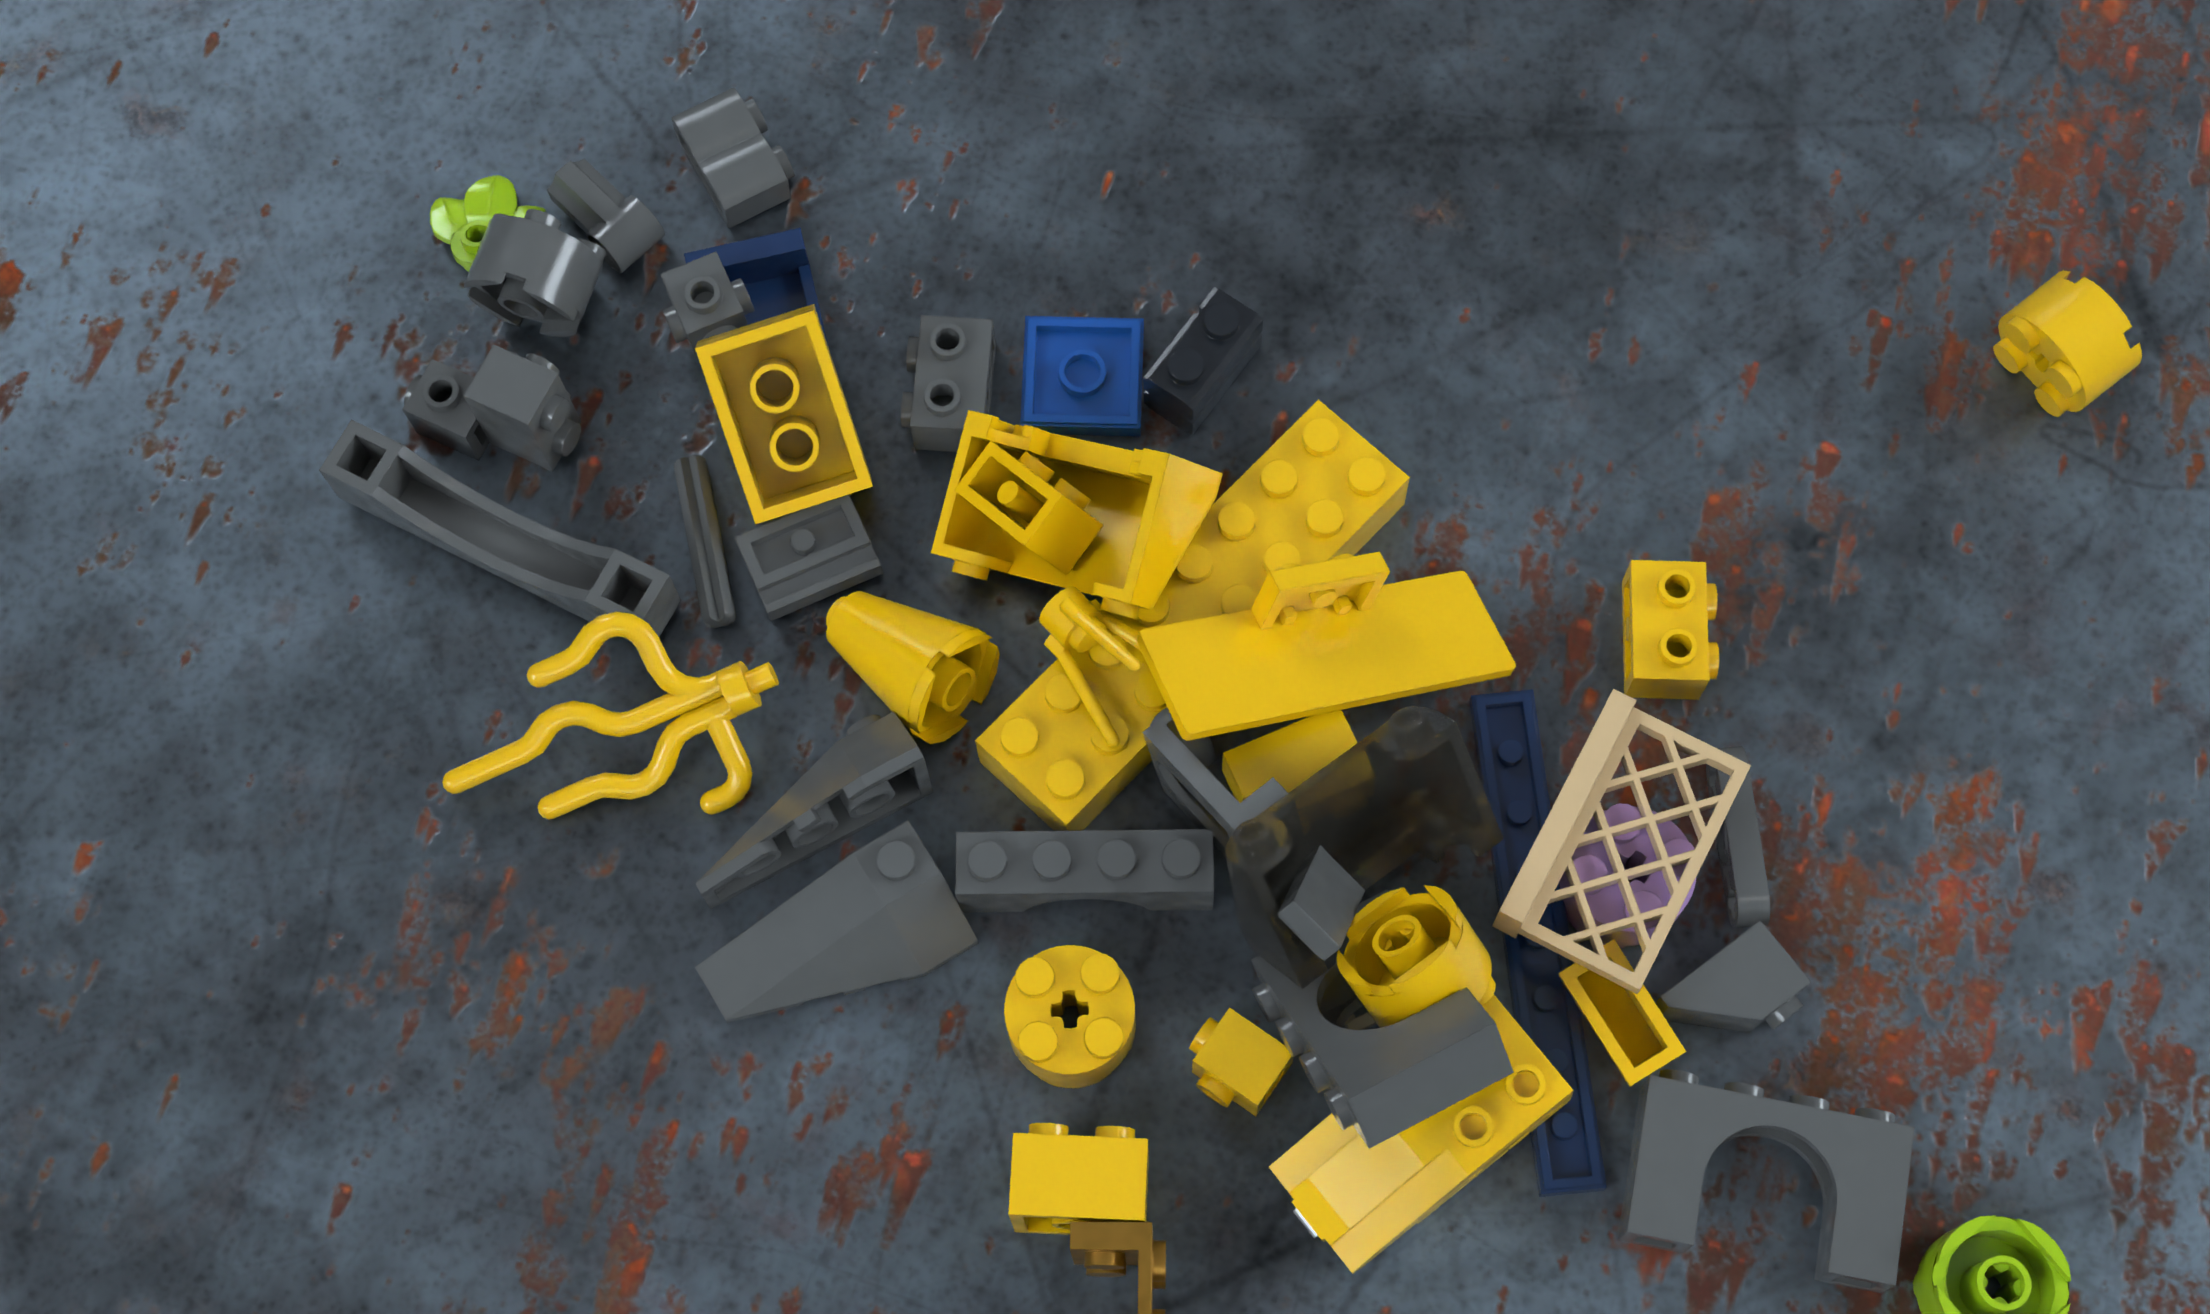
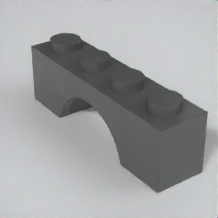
[955,829,1214,913]

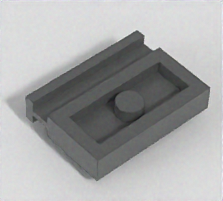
[734,494,883,621]

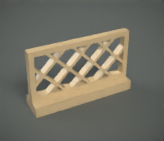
[1492,689,1751,994]

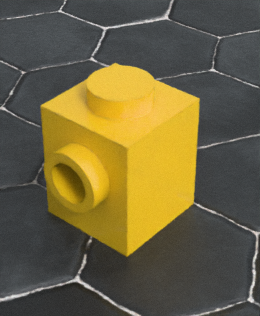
[1189,1007,1293,1116]

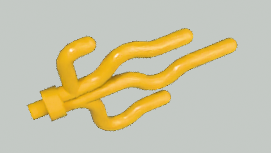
[442,611,779,819]

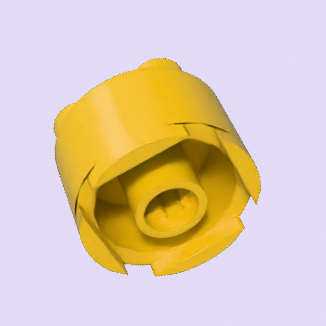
[1993,270,2142,417]
[1336,885,1496,1028]
[1004,945,1136,1088]

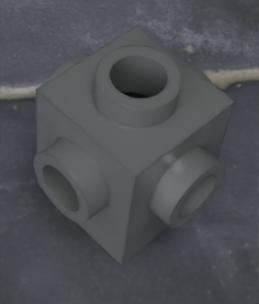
[660,251,755,360]

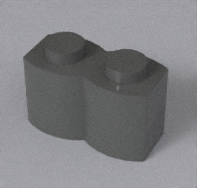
[671,87,795,228]

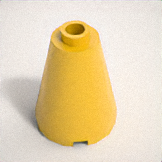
[826,591,1000,744]

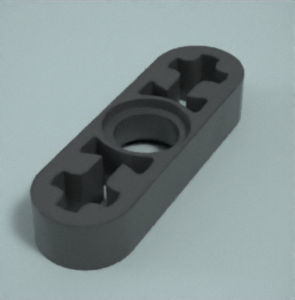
[1706,746,1770,928]

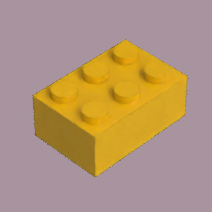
[695,304,873,525]

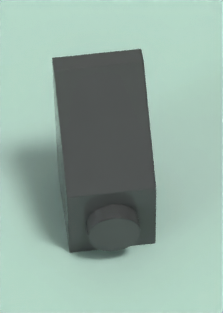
[1656,920,1811,1033]

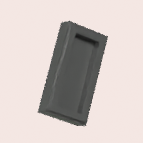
[1278,845,1365,961]

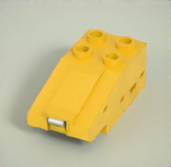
[1269,994,1574,1274]

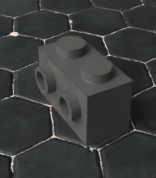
[901,315,996,452]
[463,344,581,472]

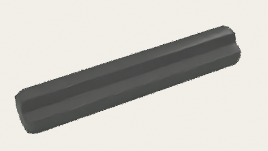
[674,455,736,628]

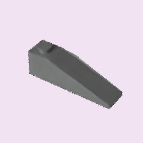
[695,712,934,909]
[695,820,979,1023]

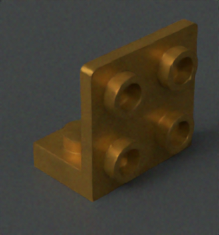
[1070,1222,1166,1314]

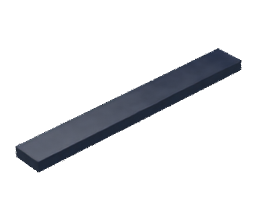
[1469,689,1607,1197]

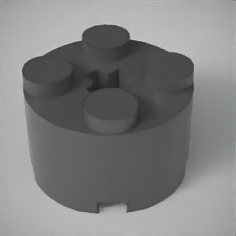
[464,209,606,337]

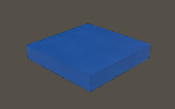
[1020,316,1144,437]

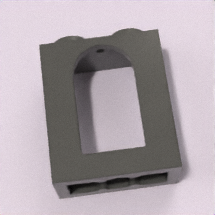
[1142,707,1306,891]

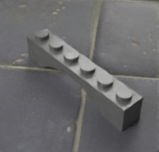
[319,419,681,642]

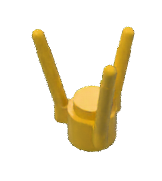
[1039,586,1141,747]

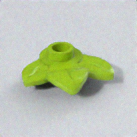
[430,175,546,272]

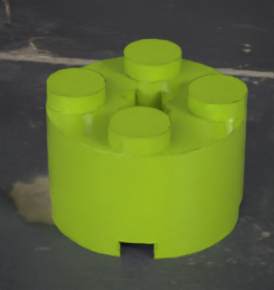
[1913,1215,2071,1314]

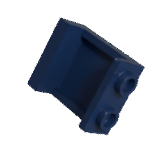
[684,228,829,348]

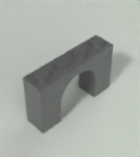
[1251,889,1514,1149]
[1618,1069,1915,1293]

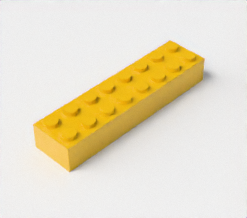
[975,399,1410,831]

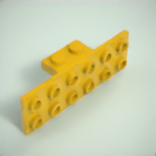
[1137,551,1516,741]

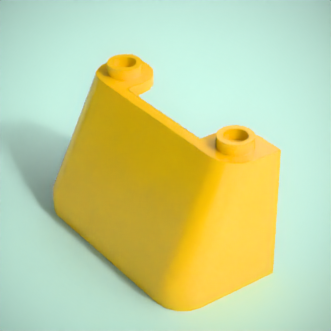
[931,410,1223,619]

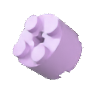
[1560,804,1696,948]

